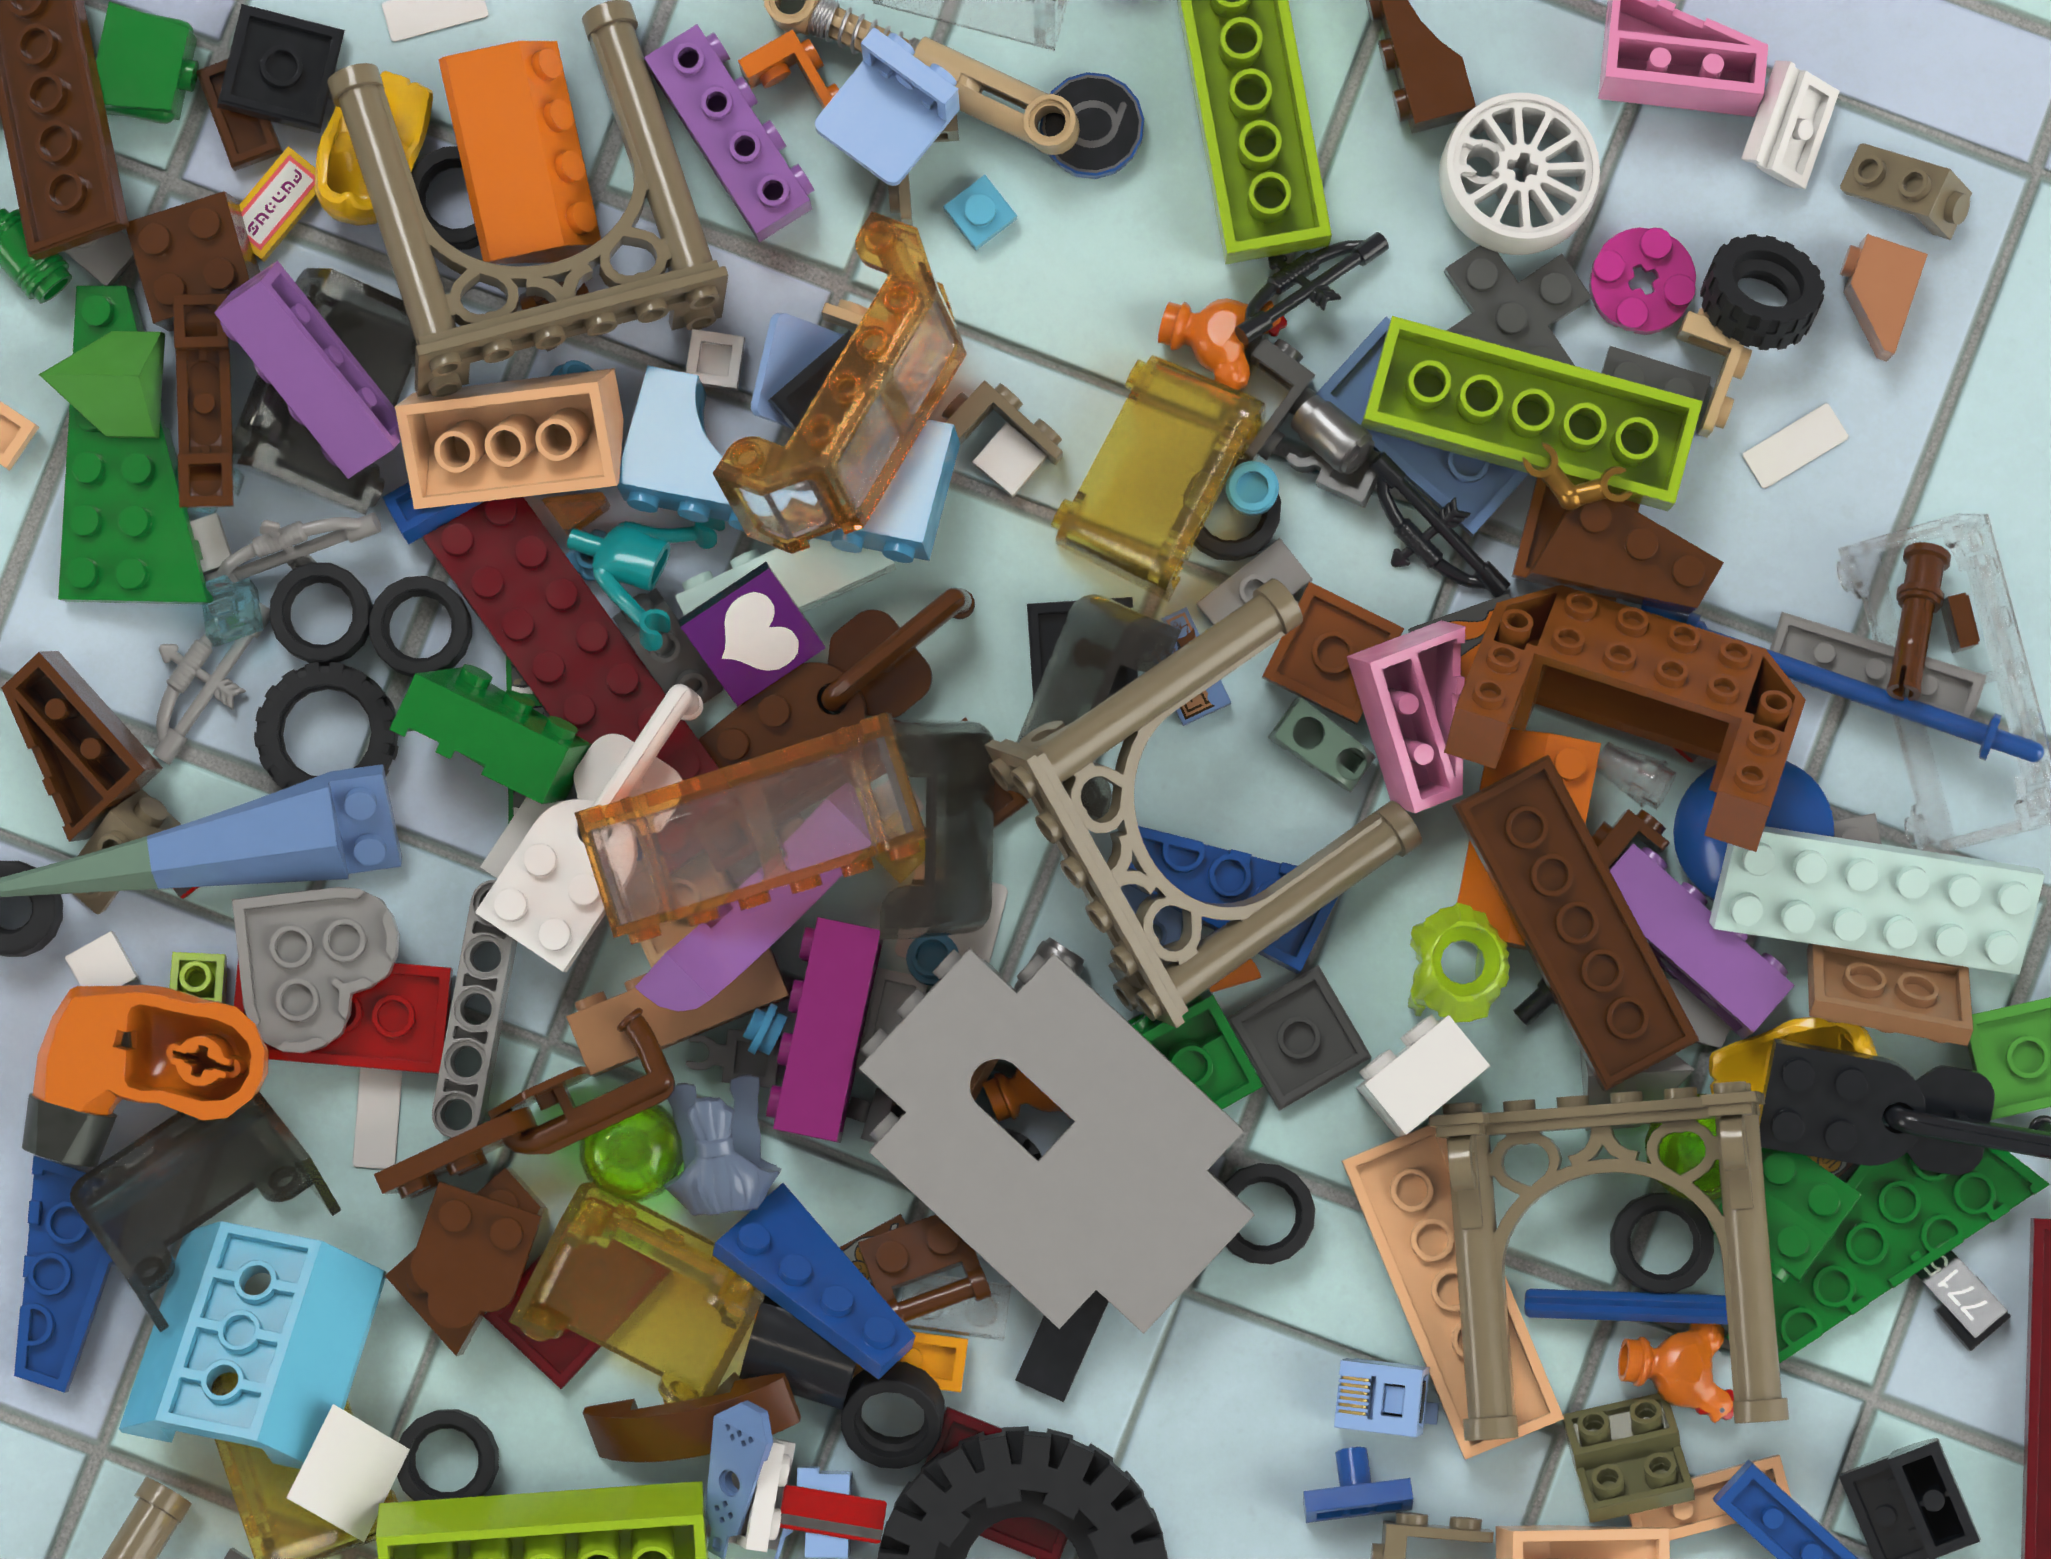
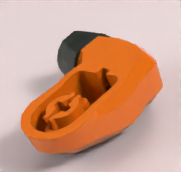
[22,985,268,1167]

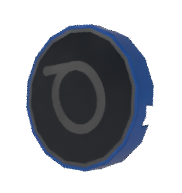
[1040,72,1144,179]

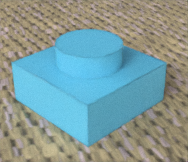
[943,175,1017,251]

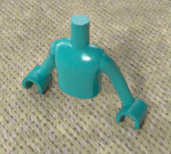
[567,518,725,651]

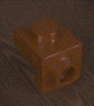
[1592,809,1670,868]

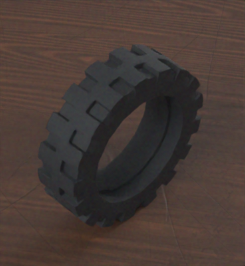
[254,662,399,789]

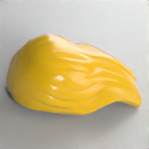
[315,71,433,226]
[1709,1017,1878,1106]

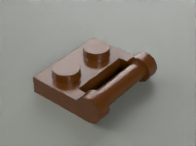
[858,1214,992,1323]

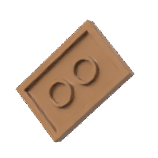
[1807,943,1973,1046]

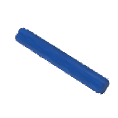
[1524,1289,1728,1325]

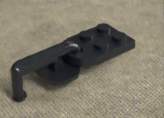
[1759,1038,2051,1175]

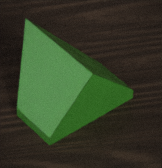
[38,331,165,438]

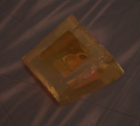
[542,492,611,537]

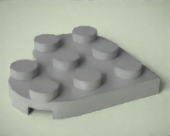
[232,887,400,1054]

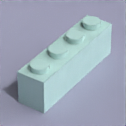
[675,536,896,615]

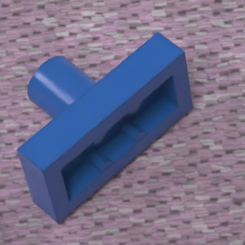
[1303,1447,1413,1523]

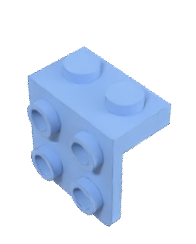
[815,27,960,186]
[751,313,891,429]

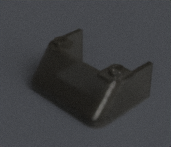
[70,1092,341,1332]

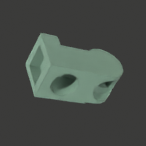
[1268,697,1376,792]

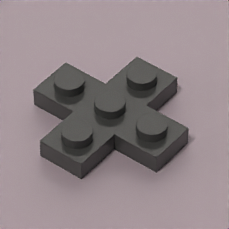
[1444,245,1591,366]

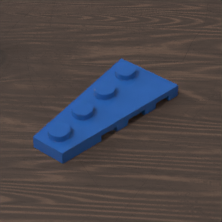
[1128,826,1338,974]
[14,1155,138,1393]
[713,1183,915,1380]

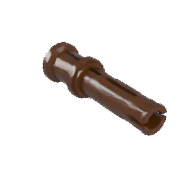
[1886,542,1951,701]

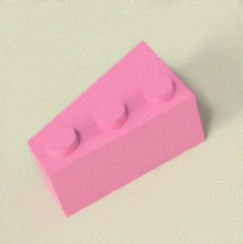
[1598,0,1768,117]
[1347,620,1465,813]

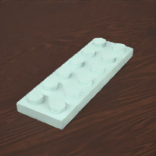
[1709,826,2045,975]

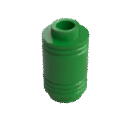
[0,208,72,304]

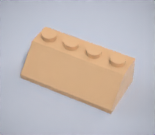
[395,368,624,509]

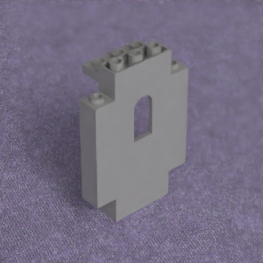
[859,947,1254,1334]

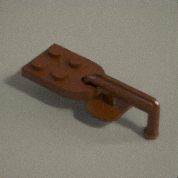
[698,588,975,788]
[374,1008,675,1199]

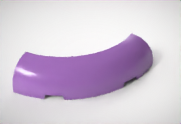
[635,782,878,1012]

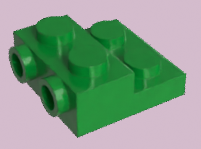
[1128,989,1263,1109]
[1713,1148,1862,1284]

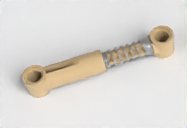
[764,0,1080,155]

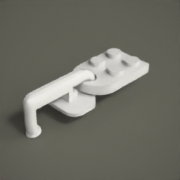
[475,684,703,973]

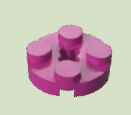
[1589,227,1696,335]

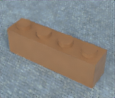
[566,947,790,1077]

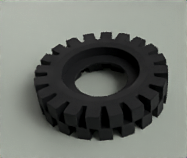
[877,1426,1168,1559]

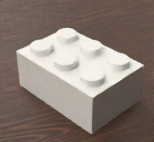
[1356,1014,1490,1137]

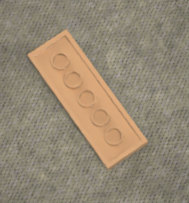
[1341,1125,1564,1460]

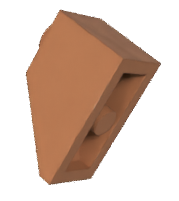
[1840,234,1928,362]

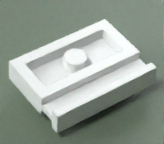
[1741,60,1840,189]

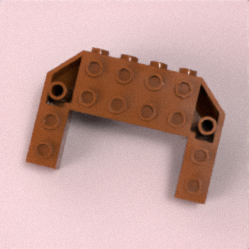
[1444,585,1806,852]

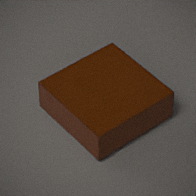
[1941,592,1980,653]

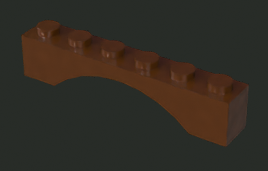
[1366,0,1476,134]

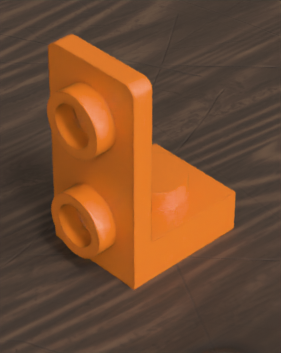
[738,29,839,109]

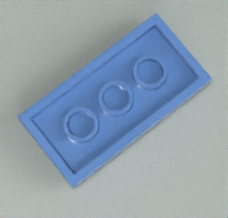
[1315,316,1529,537]

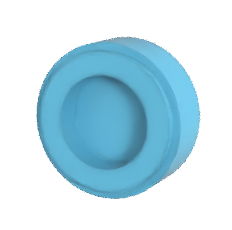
[1225,461,1279,516]

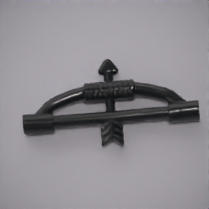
[1235,232,1389,345]
[1369,452,1511,598]

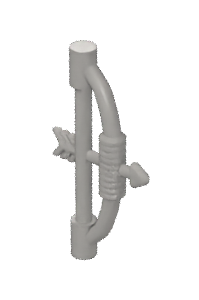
[205,512,381,594]
[152,601,270,765]

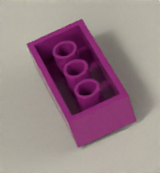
[766,917,884,1143]

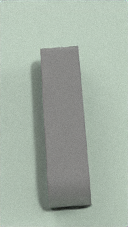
[432,880,518,1138]

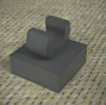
[845,1087,904,1143]

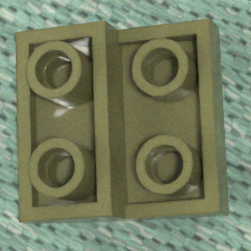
[1563,1393,1695,1523]

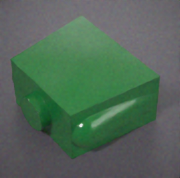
[96,1,199,124]

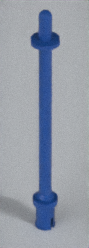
[1641,605,2044,762]

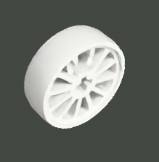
[1439,93,1600,255]

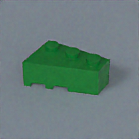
[389,664,592,804]

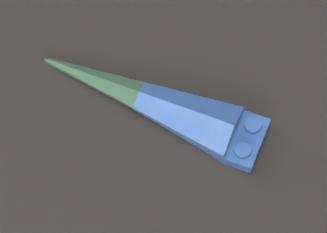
[0,764,402,897]

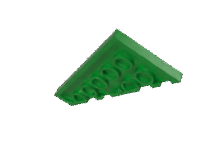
[58,286,215,605]
[1724,1125,2050,1364]

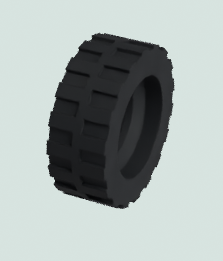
[1700,234,1825,350]

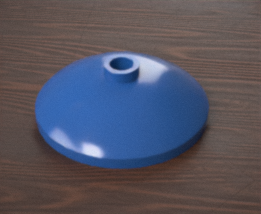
[1673,761,1835,901]

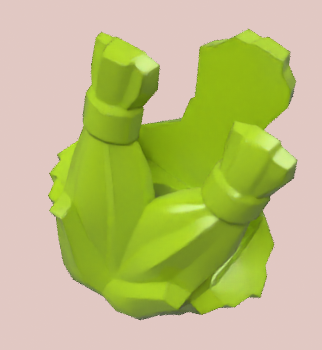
[1408,903,1510,1023]

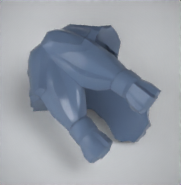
[663,1074,781,1216]

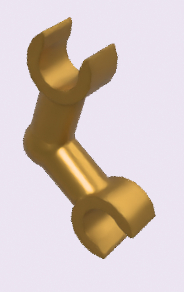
[1522,442,1633,510]

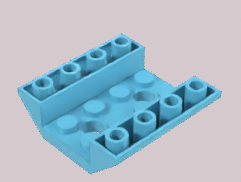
[119,1221,386,1469]

